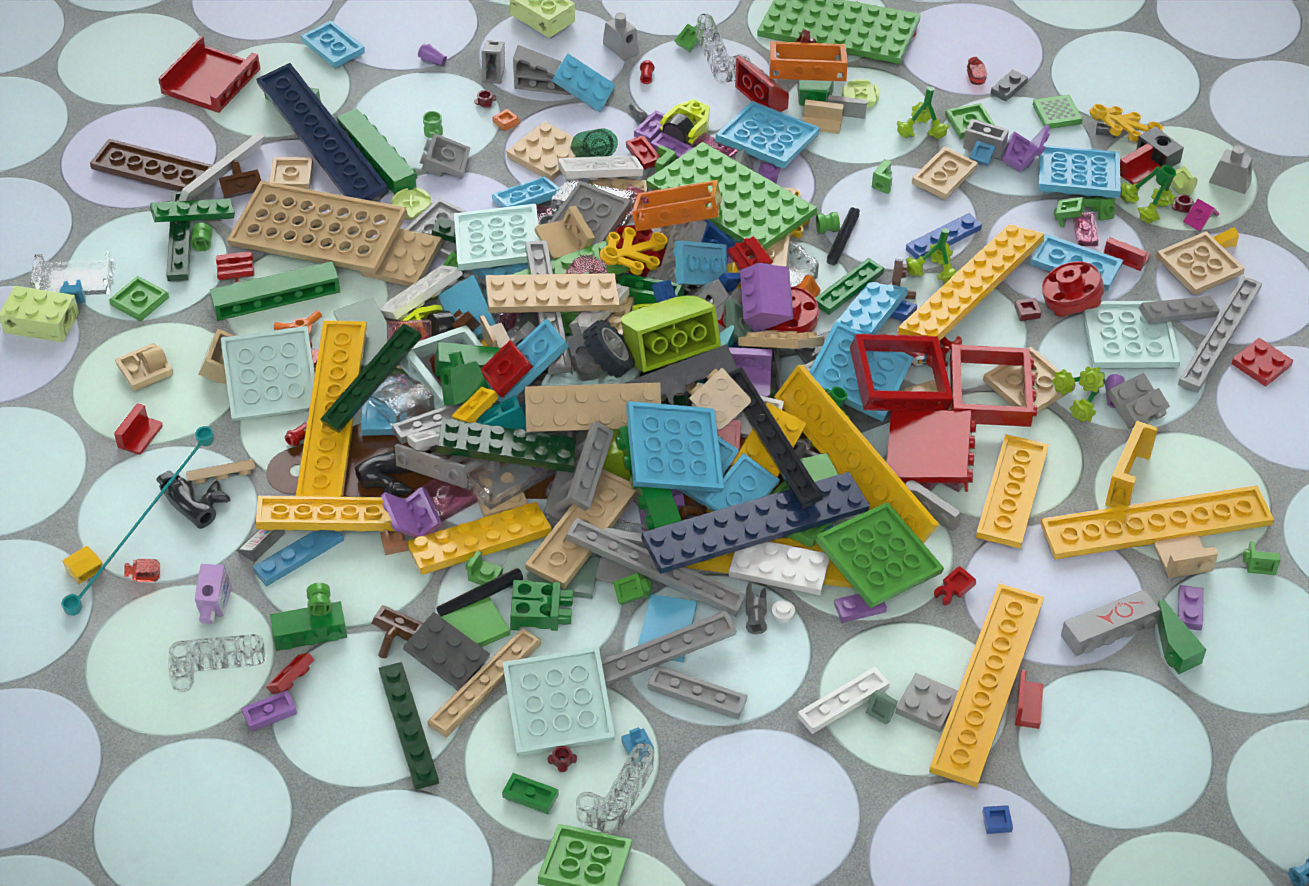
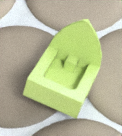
[1171,166,1198,195]

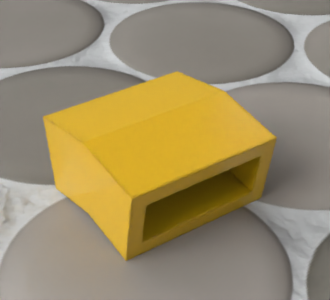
[62,546,103,584]

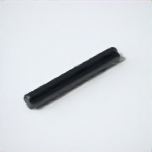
[826,207,860,266]
[436,568,524,617]

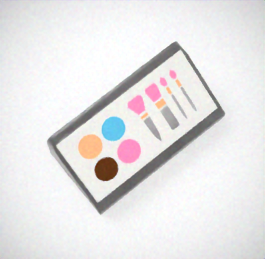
[237,529,285,562]

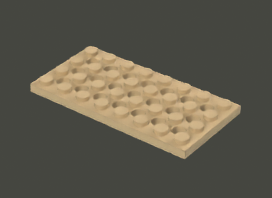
[227,181,408,274]

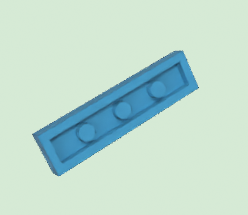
[253,530,344,587]

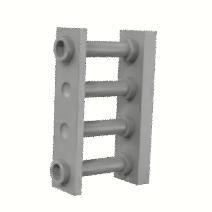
[543,421,614,522]
[395,444,500,488]

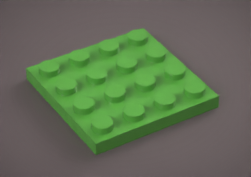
[815,502,944,608]

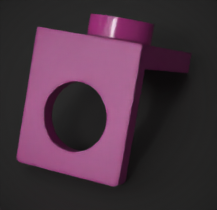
[1183,199,1220,232]

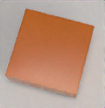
[492,109,520,131]

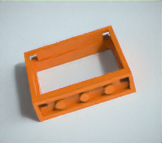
[769,41,848,82]
[632,180,721,231]

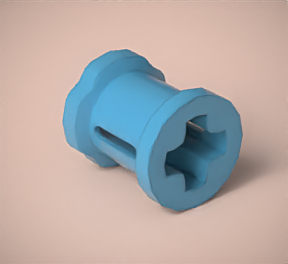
[1288,858,1309,886]

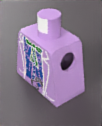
[195,564,232,624]

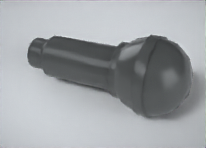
[629,103,648,124]

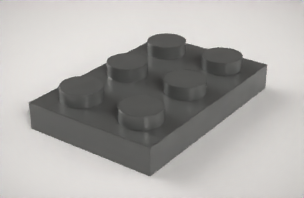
[403,612,490,691]

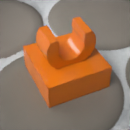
[797,275,821,298]

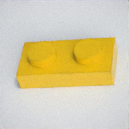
[452,387,499,423]

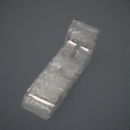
[695,13,751,83]
[168,634,267,692]
[576,743,654,834]

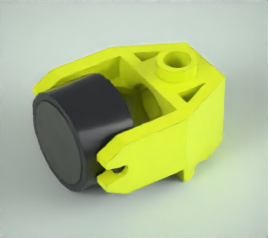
[660,99,710,145]
[394,305,455,341]

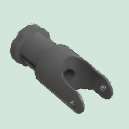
[746,583,767,635]

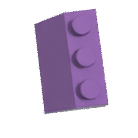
[740,263,793,332]

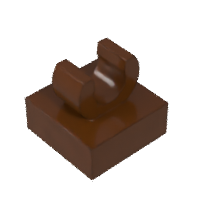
[452,309,481,332]

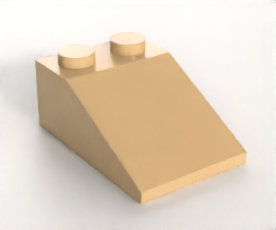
[198,328,234,384]

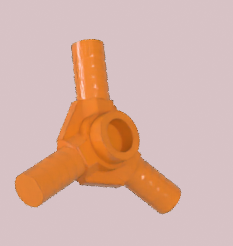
[274,310,322,348]

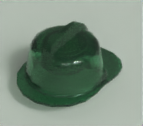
[571,128,618,157]

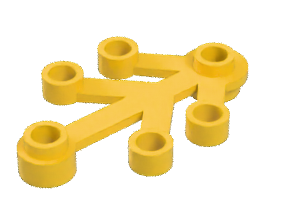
[1089,104,1164,142]
[599,227,668,275]

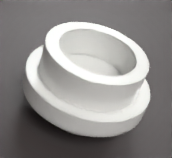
[771,600,795,623]

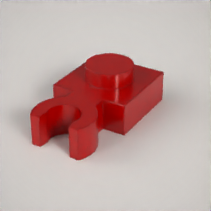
[934,566,977,606]

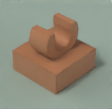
[380,529,408,556]

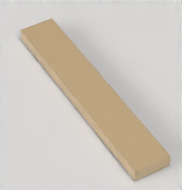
[427,628,541,738]

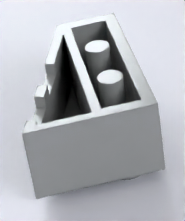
[513,45,571,95]

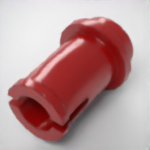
[640,60,655,84]
[284,422,307,447]

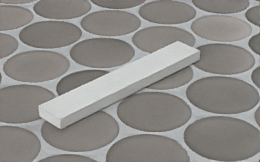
[179,132,265,201]

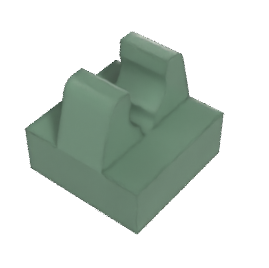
[866,690,898,724]

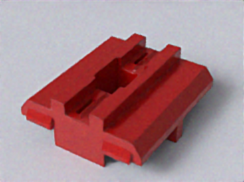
[727,236,773,271]
[216,251,255,282]

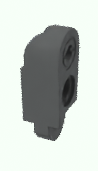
[566,322,600,382]

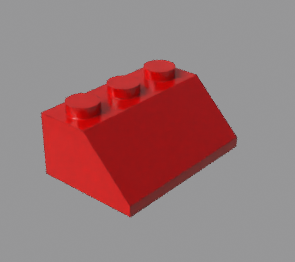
[735,56,789,112]

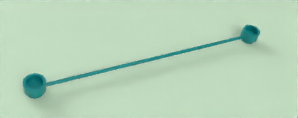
[61,426,214,616]

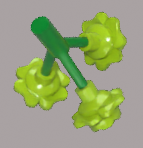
[896,87,950,139]
[905,228,959,283]

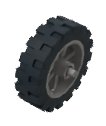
[583,320,635,378]

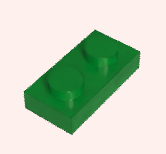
[502,773,559,814]

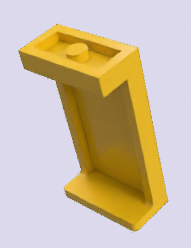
[1105,421,1158,508]

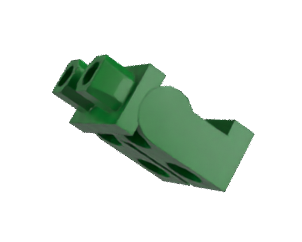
[510,580,573,631]

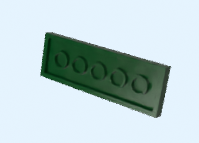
[437,418,576,473]

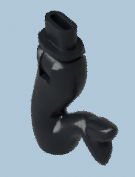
[355,446,431,496]
[156,470,231,529]

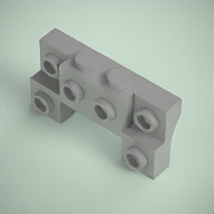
[646,220,707,289]

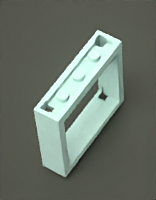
[399,325,490,410]

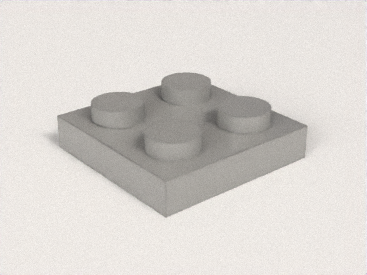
[895,673,958,733]

